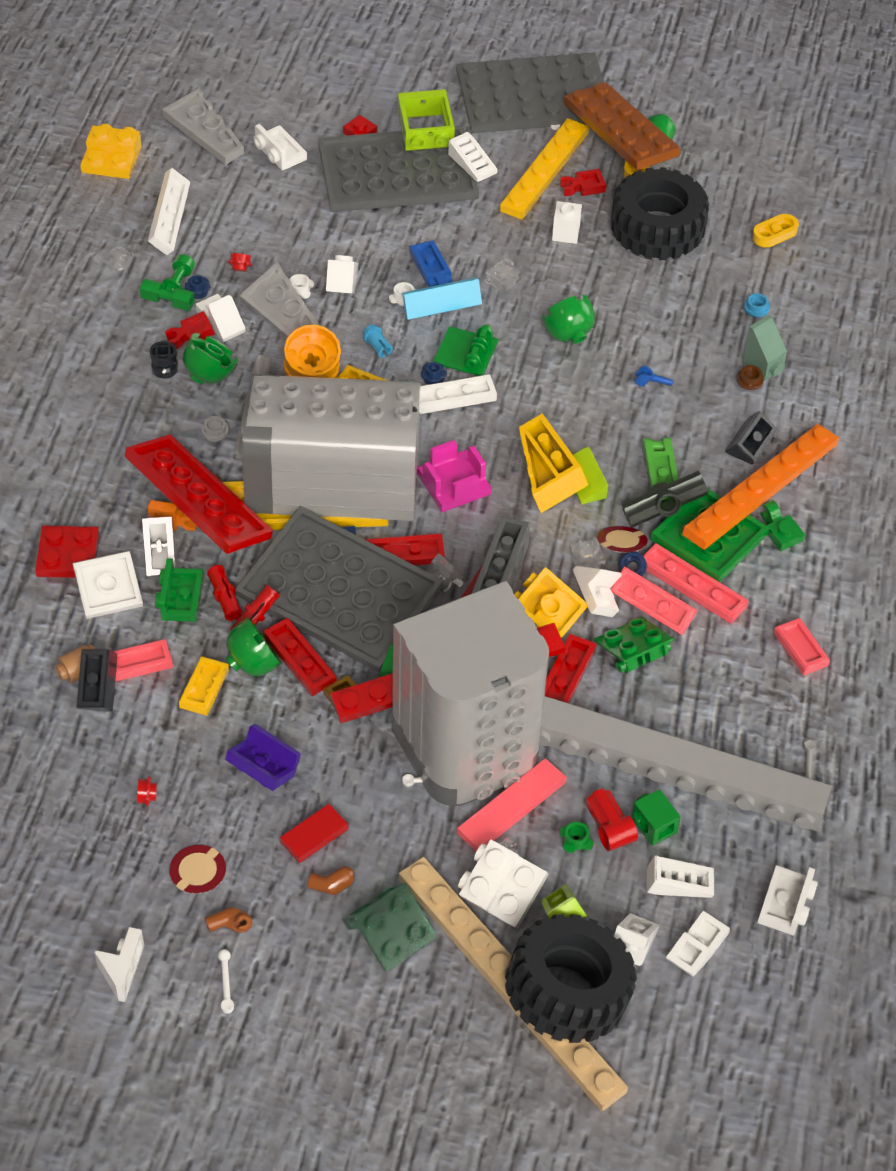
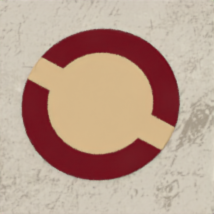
[597,526,648,553]
[169,845,226,894]

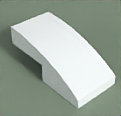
[666,911,730,977]

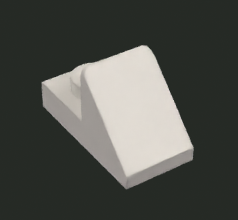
[196,294,246,342]
[573,566,622,618]
[614,913,660,966]
[94,927,144,1002]

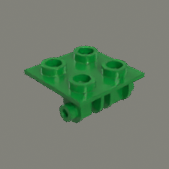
[433,324,499,376]
[594,617,674,673]

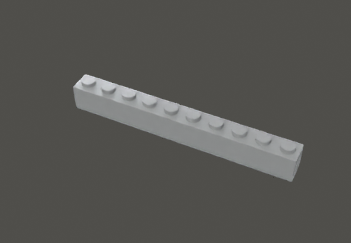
[540,696,832,831]

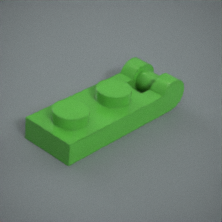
[642,437,678,500]

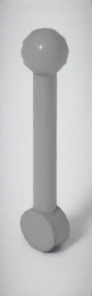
[803,740,816,779]

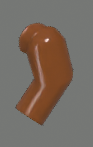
[307,866,355,895]
[204,907,252,933]

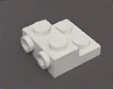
[458,840,549,929]

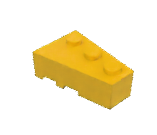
[519,413,588,513]

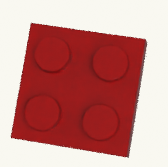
[35,526,100,578]

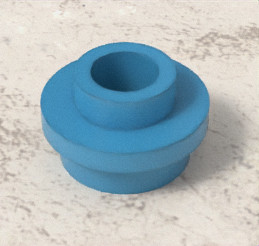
[744,293,770,317]

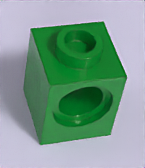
[632,789,681,846]

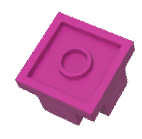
[417,440,492,512]

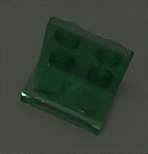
[342,883,437,971]

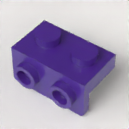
[225,724,301,791]

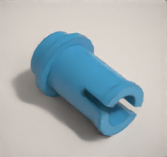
[363,324,393,358]

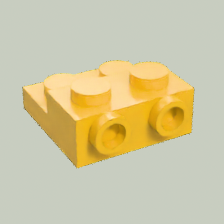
[80,124,142,179]
[514,567,588,638]

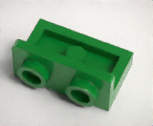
[155,558,204,622]

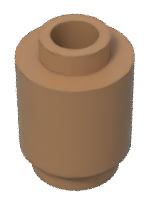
[55,644,95,684]

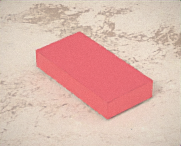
[774,618,830,676]
[113,639,173,682]

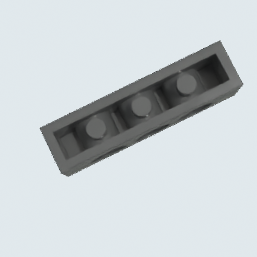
[472,516,529,594]

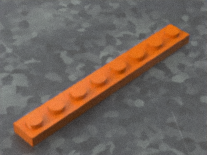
[682,424,839,550]

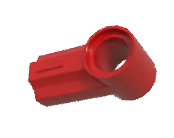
[585,788,638,851]

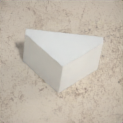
[142,517,175,576]

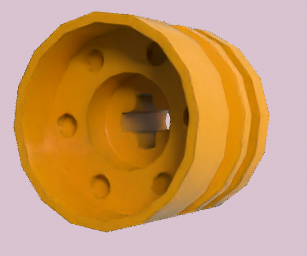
[284,324,341,378]

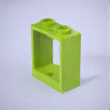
[398,89,455,151]

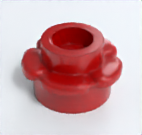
[227,253,252,272]
[137,776,157,806]

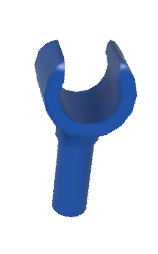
[635,366,673,387]

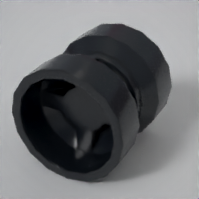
[149,341,178,379]

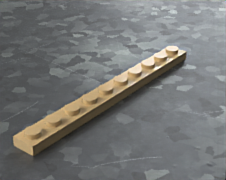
[399,857,628,1112]

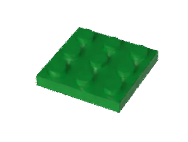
[651,488,770,582]

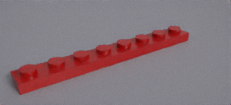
[330,623,565,724]

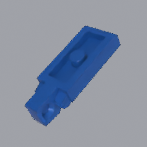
[409,240,452,287]

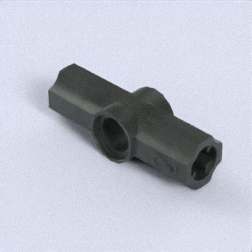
[622,471,708,528]

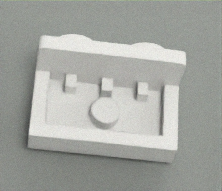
[254,124,307,171]
[757,865,818,936]

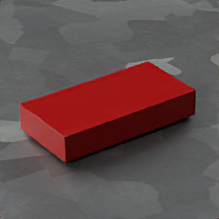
[280,804,348,864]

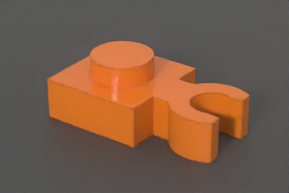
[147,500,197,531]

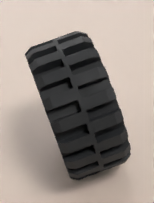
[611,167,709,260]
[505,914,637,1043]

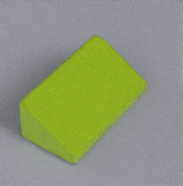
[573,447,608,505]
[541,884,587,919]

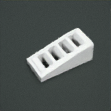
[448,132,497,182]
[646,856,714,898]

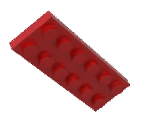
[124,434,273,554]

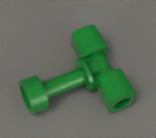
[140,254,195,311]

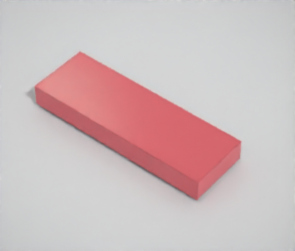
[610,566,698,635]

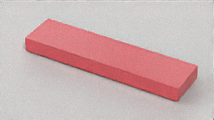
[643,543,749,624]
[457,758,567,852]

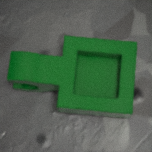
[761,500,805,552]

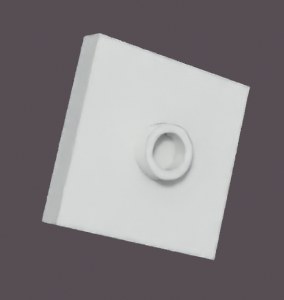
[73,551,143,619]

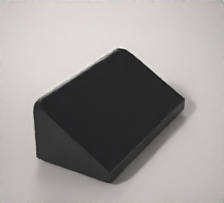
[725,411,778,465]
[76,649,117,712]

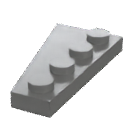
[162,88,244,165]
[240,262,320,338]

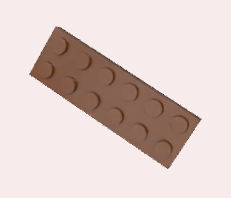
[564,83,680,170]

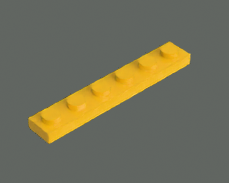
[500,118,589,220]

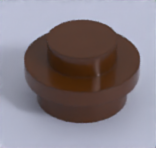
[737,365,764,390]

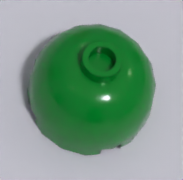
[541,295,595,344]
[183,333,238,384]
[226,617,282,677]

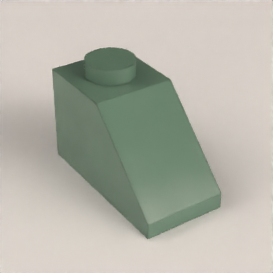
[743,315,787,381]

